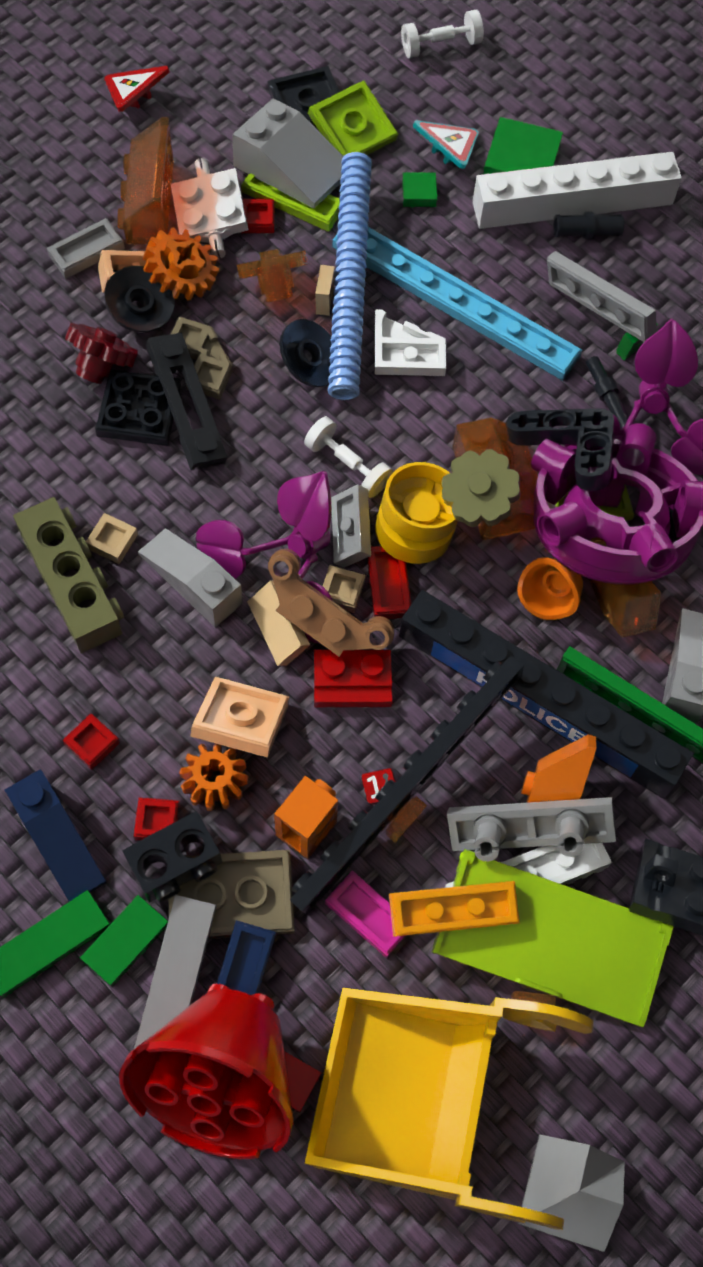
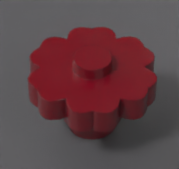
[65,323,138,384]

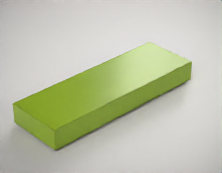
[241,173,340,232]

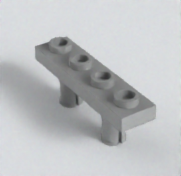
[447,797,616,862]

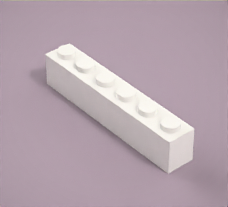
[473,152,682,229]

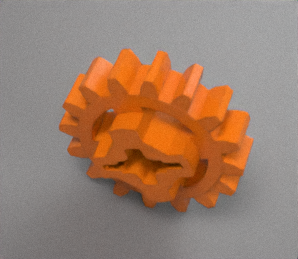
[142,228,219,300]

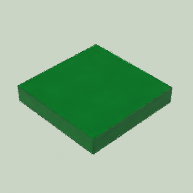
[483,117,563,174]

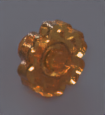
[237,248,308,302]

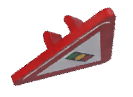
[104,66,170,112]

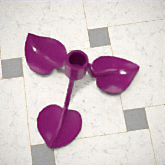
[564,319,703,475]
[195,471,333,644]

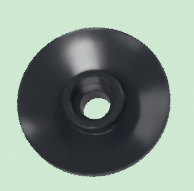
[104,266,175,333]
[280,319,332,388]

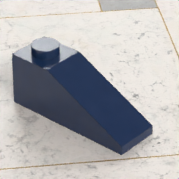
[5,769,107,902]

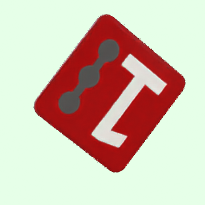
[361,768,395,804]

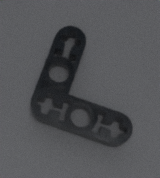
[506,408,615,491]

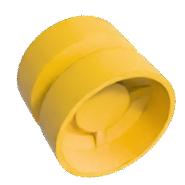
[375,462,458,564]

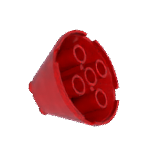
[119,984,293,1159]

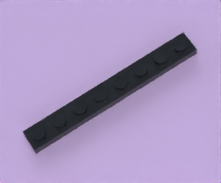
[290,655,523,914]

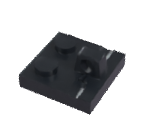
[629,839,703,936]

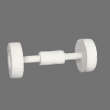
[401,10,484,58]
[304,416,393,498]

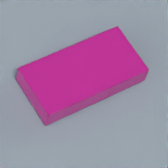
[325,870,406,958]

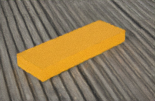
[389,881,520,937]

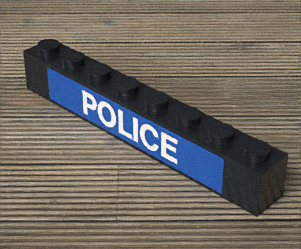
[399,589,694,799]

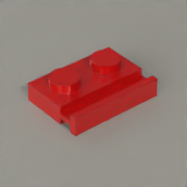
[314,650,392,708]

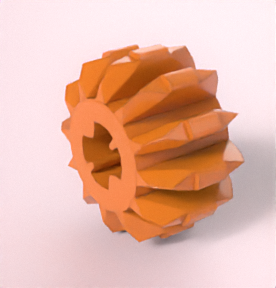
[179,743,248,812]

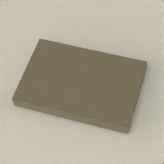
[169,850,295,939]

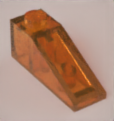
[589,537,662,638]

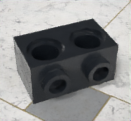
[122,811,222,903]

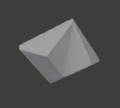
[517,1134,625,1252]

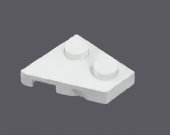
[375,310,446,376]

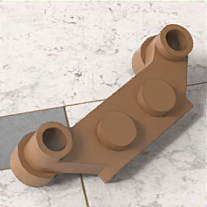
[268,549,395,656]

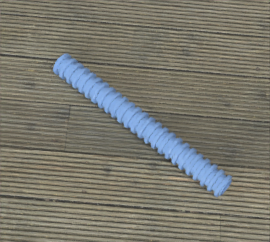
[328,152,372,400]

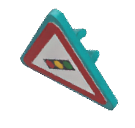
[413,120,479,169]

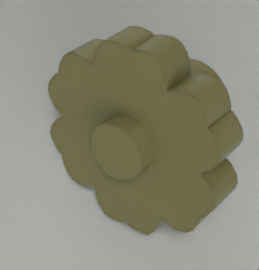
[442,449,521,527]

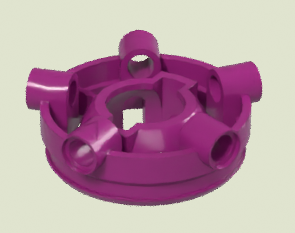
[531,423,703,585]

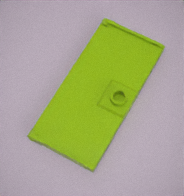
[431,849,673,1027]

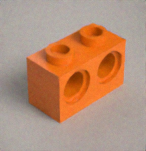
[274,775,338,860]

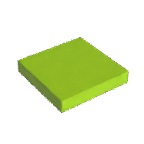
[308,80,399,156]

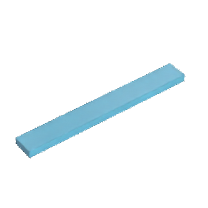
[332,227,582,381]

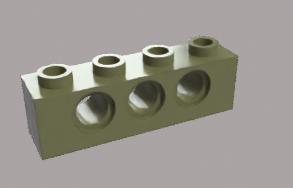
[12,497,124,654]

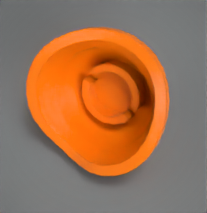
[517,557,583,620]

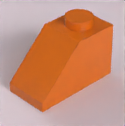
[521,734,596,803]

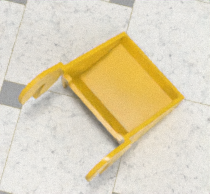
[304,988,594,1230]

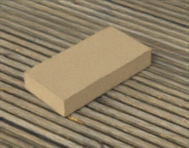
[247,581,310,666]

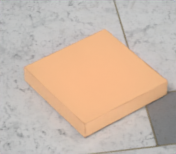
[190,677,290,758]

